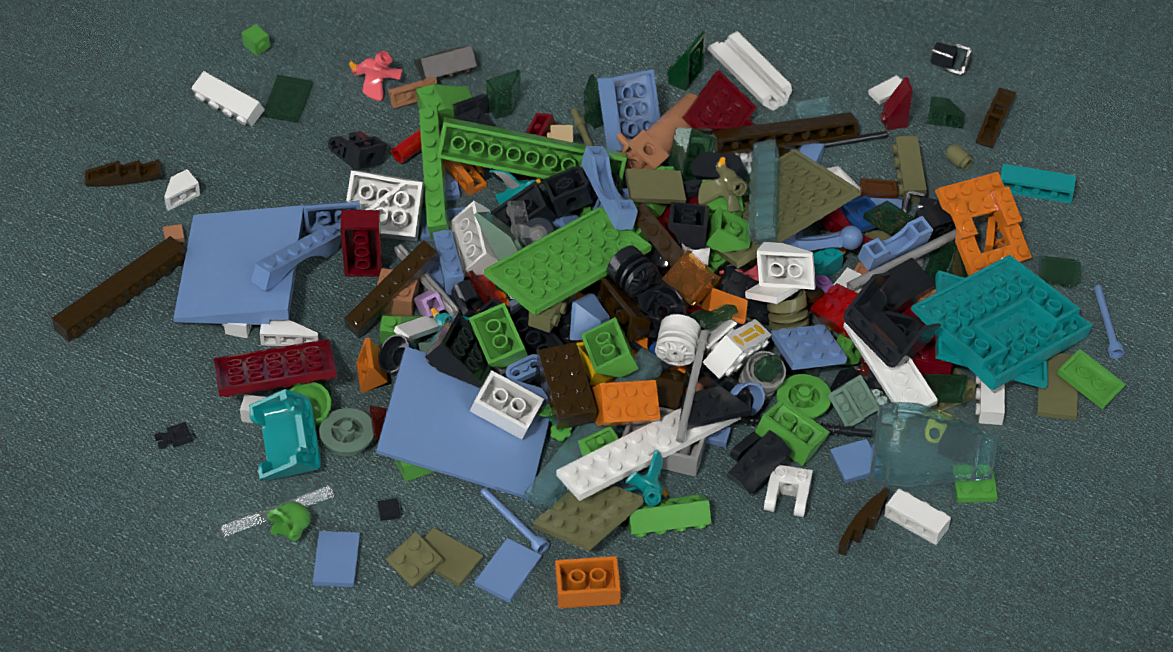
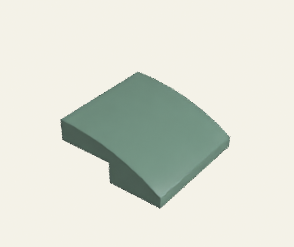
[827,374,880,427]

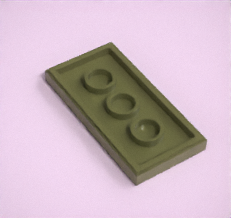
[1037,353,1078,420]

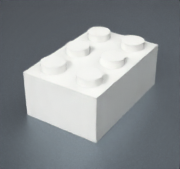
[470,371,544,439]

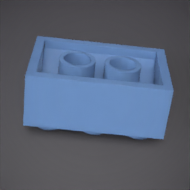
[303,200,360,233]

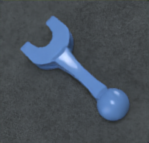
[781,226,863,251]

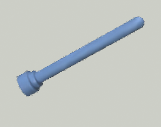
[1094,285,1125,359]
[481,488,549,555]

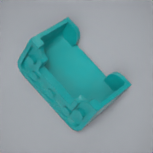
[249,389,321,481]

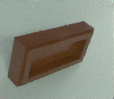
[859,178,898,199]

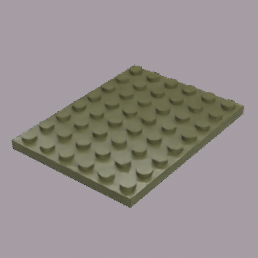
[705,149,860,268]

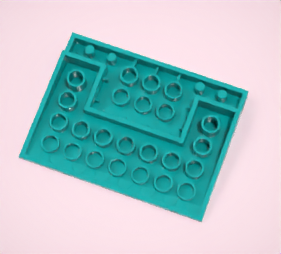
[911,255,1093,391]

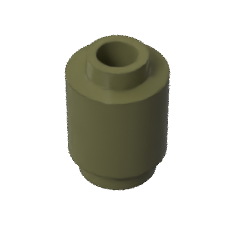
[946,144,973,170]

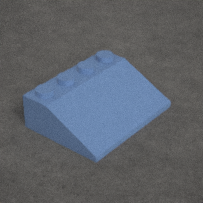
[597,69,660,151]

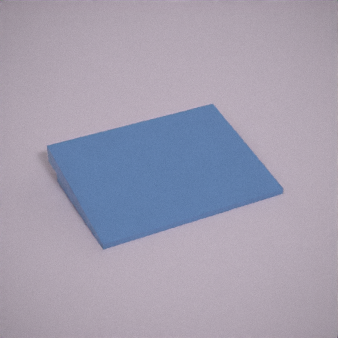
[173,205,304,325]
[376,347,550,500]

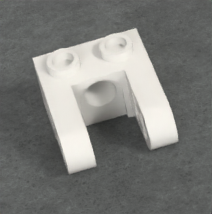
[764,465,812,517]

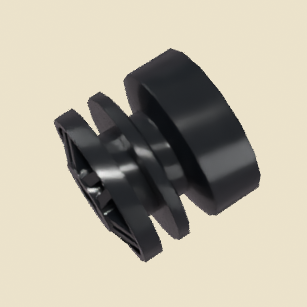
[606,245,659,297]
[378,334,420,376]

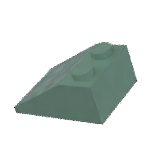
[474,212,527,261]

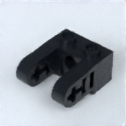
[328,131,387,170]

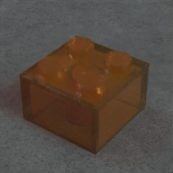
[662,250,720,307]

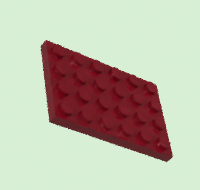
[214,339,337,397]

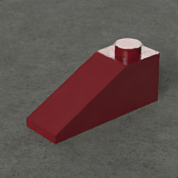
[880,77,913,130]

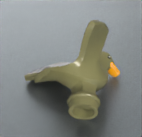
[698,157,753,212]

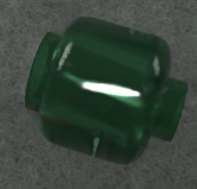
[753,353,783,382]

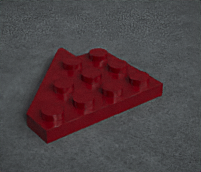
[682,70,757,131]

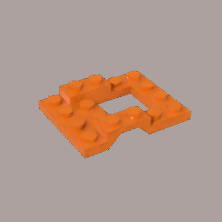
[935,172,1032,276]

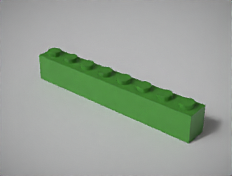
[419,106,449,240]

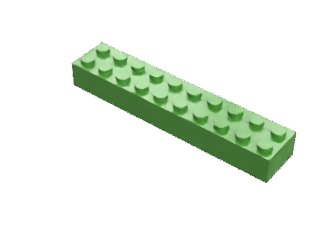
[437,117,627,189]

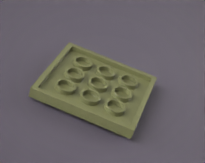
[532,485,644,551]

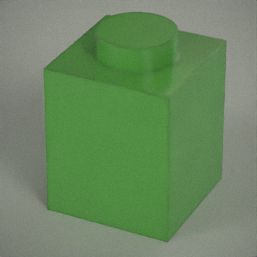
[242,24,270,56]

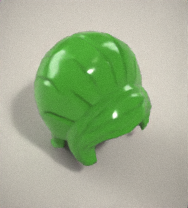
[268,502,311,542]

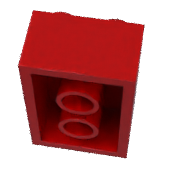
[810,283,858,338]

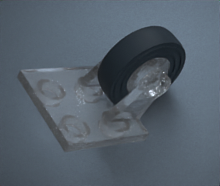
[507,201,557,246]

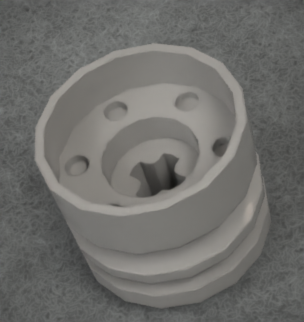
[738,351,786,401]

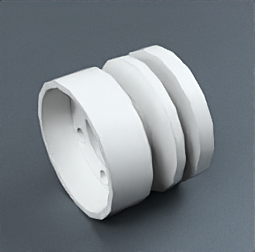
[655,314,701,366]

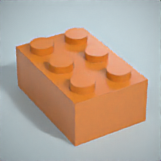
[592,380,660,427]
[555,556,621,608]

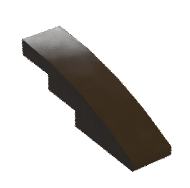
[975,87,1016,148]
[85,159,162,187]
[838,487,889,556]

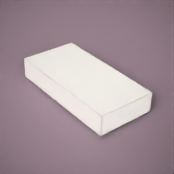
[868,75,902,105]

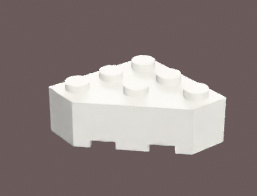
[366,180,425,241]

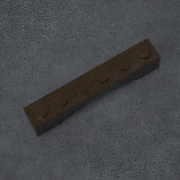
[344,240,438,339]

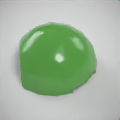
[290,382,331,427]

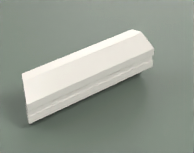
[707,32,792,111]

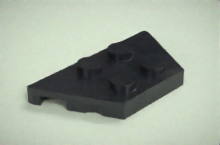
[679,386,752,430]

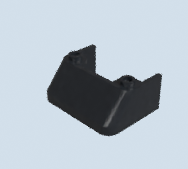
[843,272,941,367]

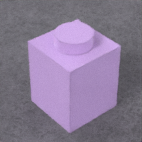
[414,290,445,317]

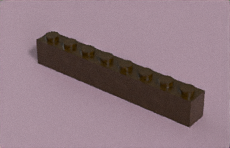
[712,112,858,154]
[52,236,186,342]

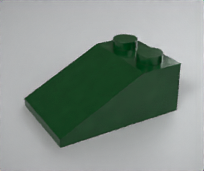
[667,31,706,92]

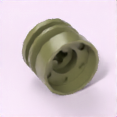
[767,289,809,330]

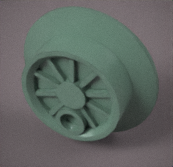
[319,408,375,456]

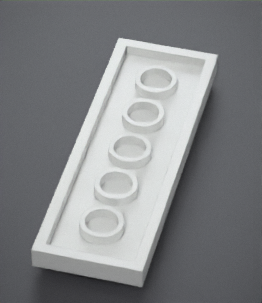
[843,323,938,420]

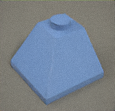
[570,294,610,340]

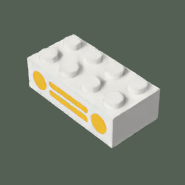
[703,319,772,379]

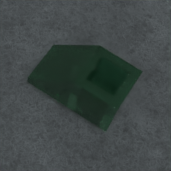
[927,96,965,129]

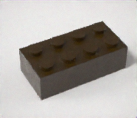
[537,342,597,430]

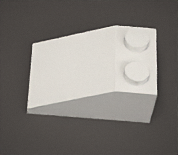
[757,242,816,289]

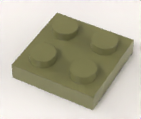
[386,532,444,589]

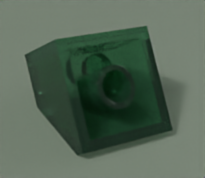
[486,69,521,119]
[583,74,604,129]
[1039,256,1080,287]

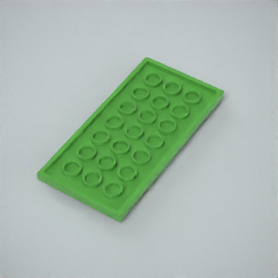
[484,207,651,315]

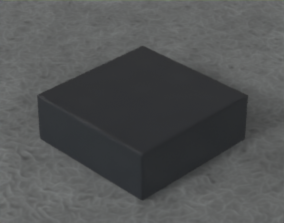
[377,498,401,521]

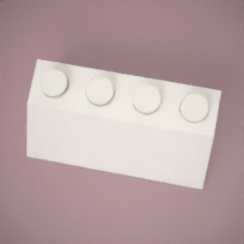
[346,170,425,210]
[449,201,498,277]

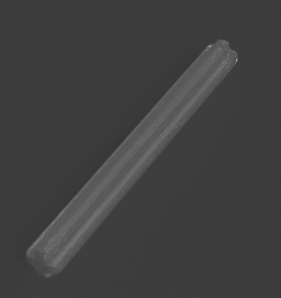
[219,486,334,537]

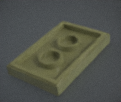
[625,168,686,204]
[423,527,483,587]

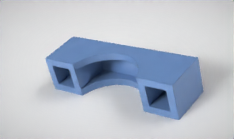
[858,216,933,271]
[433,230,464,296]

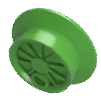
[777,374,831,420]

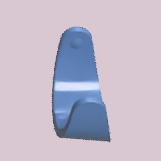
[731,382,765,416]

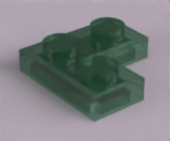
[687,303,738,329]

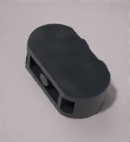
[691,152,748,182]

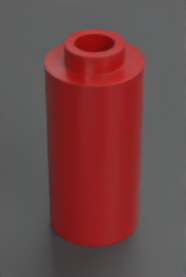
[391,129,422,164]

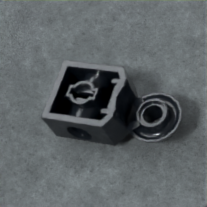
[542,166,619,217]

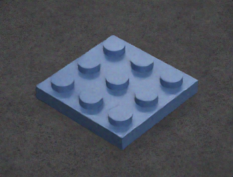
[771,324,847,370]

